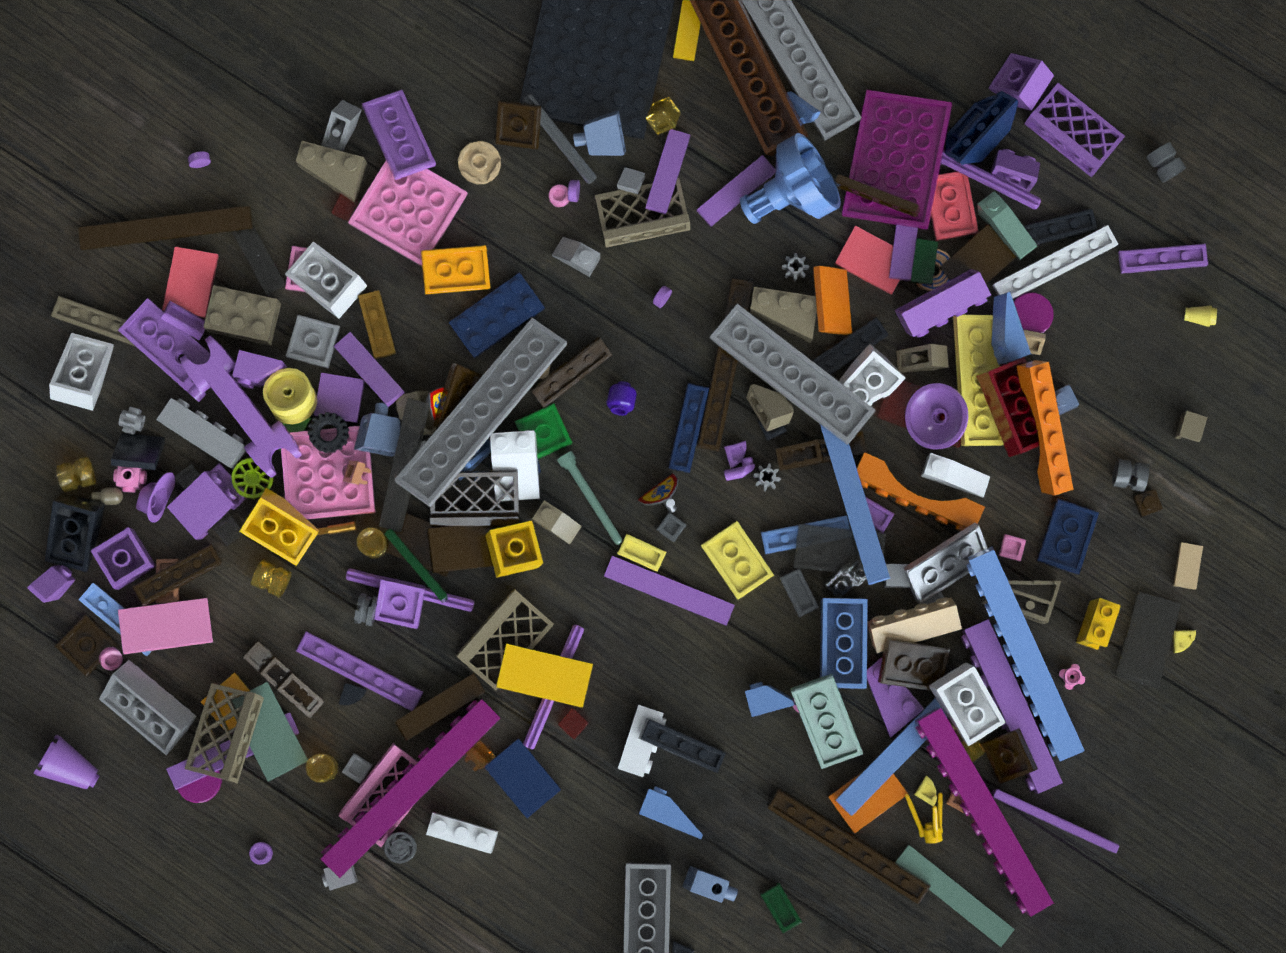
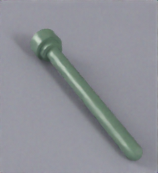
[557,451,623,545]

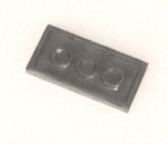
[903,523,987,604]

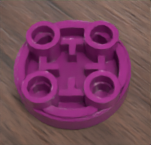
[1014,293,1053,333]
[178,771,222,803]

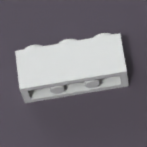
[618,705,666,777]
[426,812,498,854]

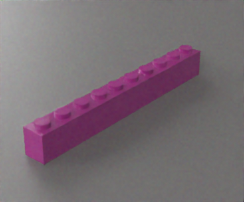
[321,699,500,878]
[915,707,1053,917]

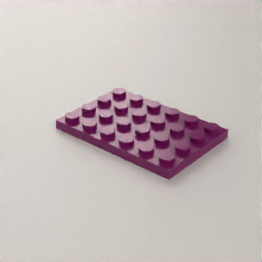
[842,90,952,230]

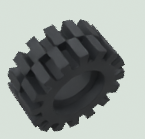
[308,412,349,454]

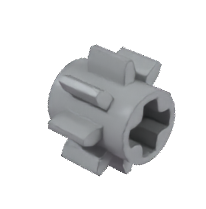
[782,253,809,282]
[119,407,145,435]
[753,464,781,491]

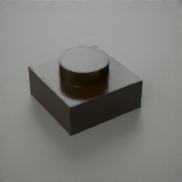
[1133,489,1163,517]

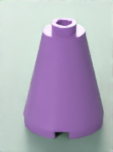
[33,734,100,790]

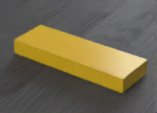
[673,0,701,61]

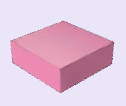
[999,534,1026,562]

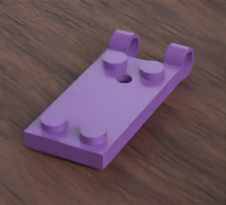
[118,298,210,402]

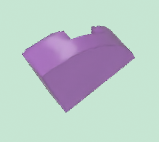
[724,441,746,469]

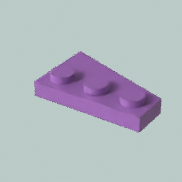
[867,658,924,738]

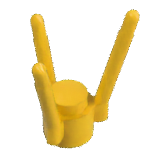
[905,792,943,844]

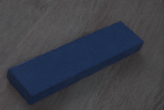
[669,383,709,473]

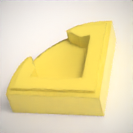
[1172,630,1196,653]
[914,776,937,806]

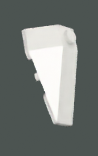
[839,344,905,406]

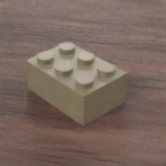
[203,285,281,346]

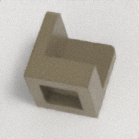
[1175,411,1208,442]

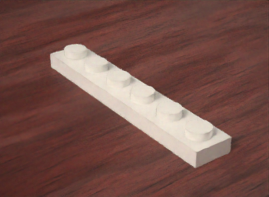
[993,225,1118,299]

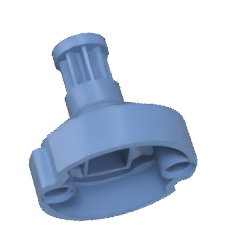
[740,133,841,224]

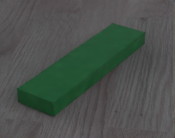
[384,529,448,603]

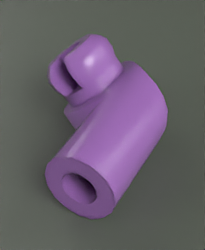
[724,457,755,481]

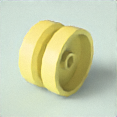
[263,368,317,425]

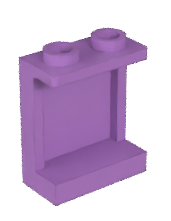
[167,471,239,540]

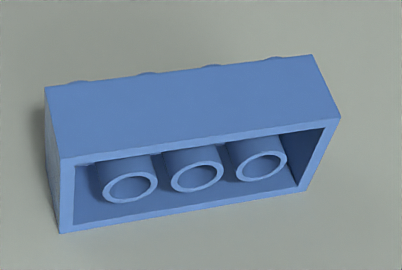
[820,598,867,689]

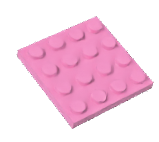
[348,161,468,266]
[281,426,376,519]

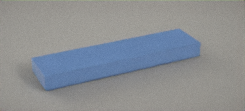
[761,515,851,554]

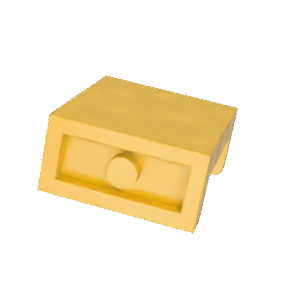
[1076,598,1120,650]

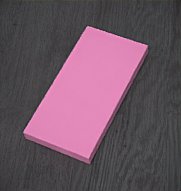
[118,598,213,655]

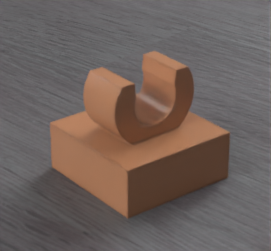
[343,460,371,485]

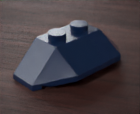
[945,91,1018,165]

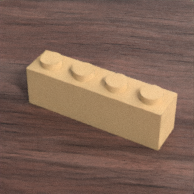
[867,598,962,653]

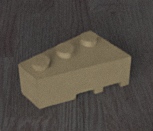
[296,141,367,204]
[750,287,817,344]
[981,581,1061,624]

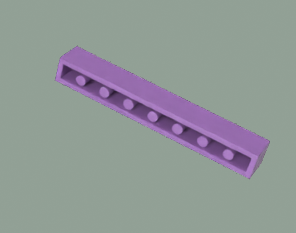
[961,619,1063,794]

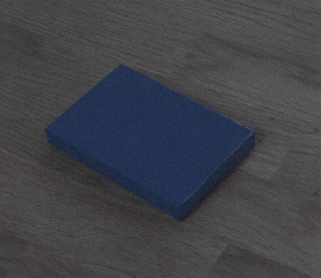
[1036,498,1099,575]
[485,739,561,818]

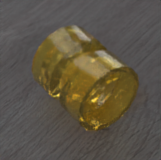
[56,457,96,493]
[357,528,388,559]
[251,559,292,598]
[306,753,339,783]

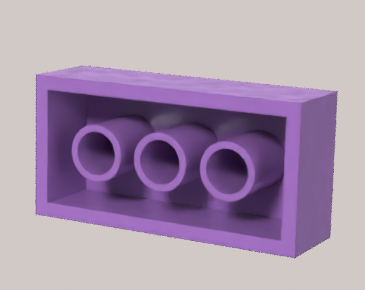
[895,269,991,338]

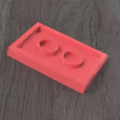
[931,171,979,241]
[835,226,900,295]
[162,247,219,318]

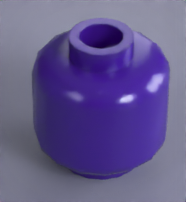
[606,381,637,416]

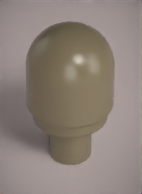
[91,487,123,505]

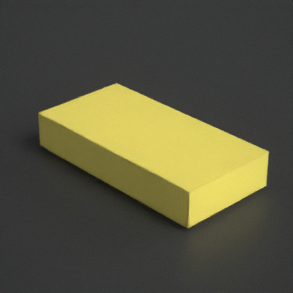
[617,534,666,572]

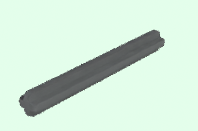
[522,94,597,184]

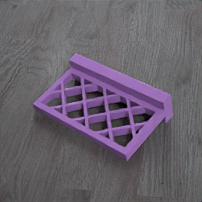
[1024,83,1125,177]

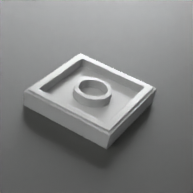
[286,315,340,368]

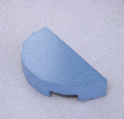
[787,91,821,124]

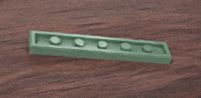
[895,845,1015,947]

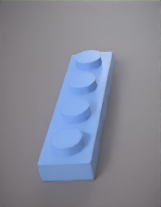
[79,583,151,656]

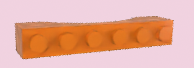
[1017,360,1074,495]
[857,452,985,532]

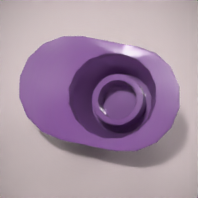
[136,472,175,522]

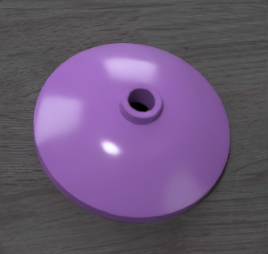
[905,383,968,449]

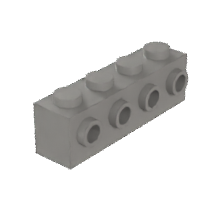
[157,398,246,470]

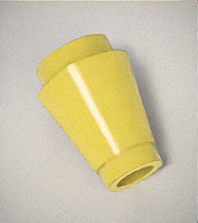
[1184,306,1217,327]

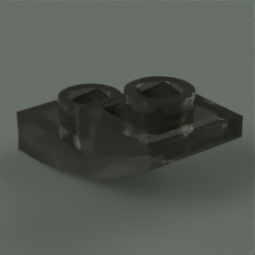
[823,556,867,599]

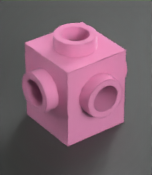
[113,466,147,493]

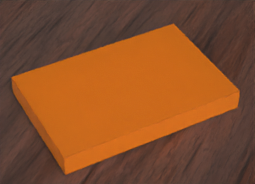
[814,266,852,335]
[828,772,908,833]

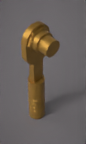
[314,521,356,539]

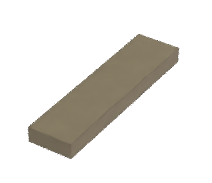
[51,296,134,346]

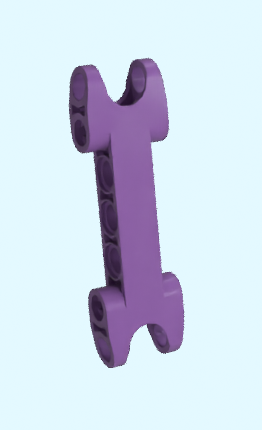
[180,335,302,478]

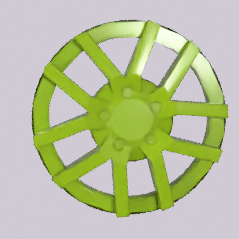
[231,458,273,499]

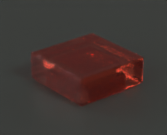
[332,194,360,222]
[558,709,589,739]

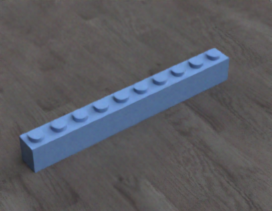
[966,547,1085,761]

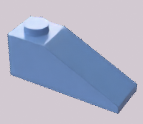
[991,292,1031,365]
[639,787,703,839]

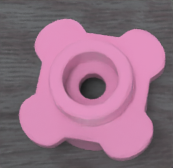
[1059,664,1085,690]

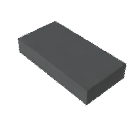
[779,568,819,617]

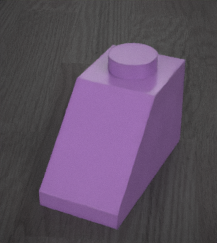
[28,565,76,603]

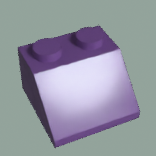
[989,53,1054,111]
[990,149,1040,192]
[232,350,288,389]

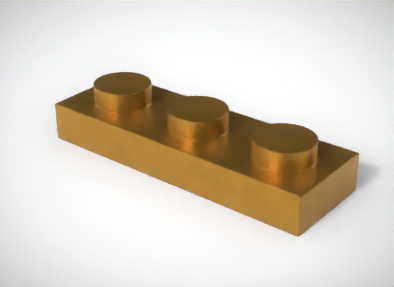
[358,290,396,359]

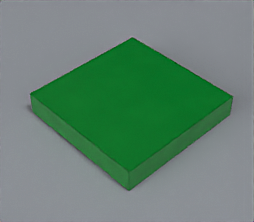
[514,404,572,459]

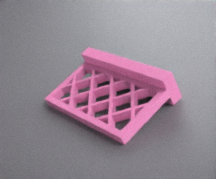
[338,743,418,847]

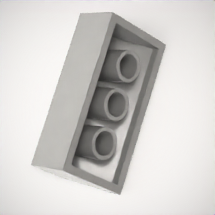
[99,660,196,755]

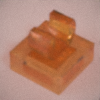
[465,741,496,771]

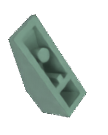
[978,191,1037,260]

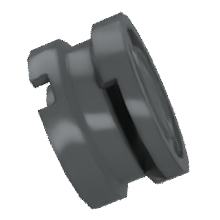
[354,593,378,626]
[384,832,417,863]

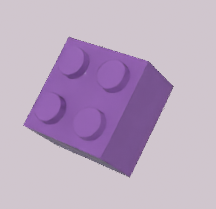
[91,527,156,590]

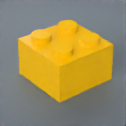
[485,521,543,578]

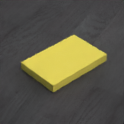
[701,521,774,600]

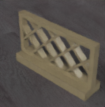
[595,178,690,247]
[456,589,554,690]
[185,683,264,784]

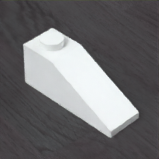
[921,453,990,498]

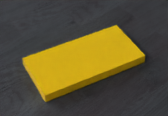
[496,644,593,708]

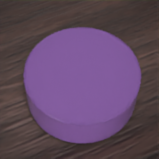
[188,151,211,168]
[568,180,580,202]
[653,286,672,308]
[249,842,273,865]

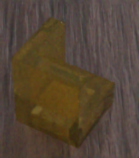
[646,97,680,135]

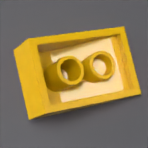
[239,488,319,566]

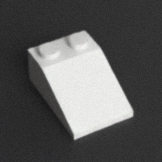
[285,242,367,319]
[49,333,114,410]
[490,431,540,501]
[929,663,1006,746]

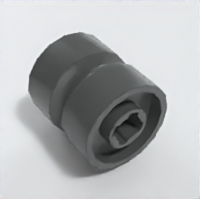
[1146,142,1186,183]
[1112,458,1150,492]

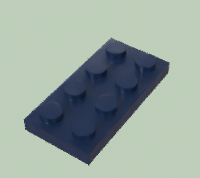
[449,273,545,359]

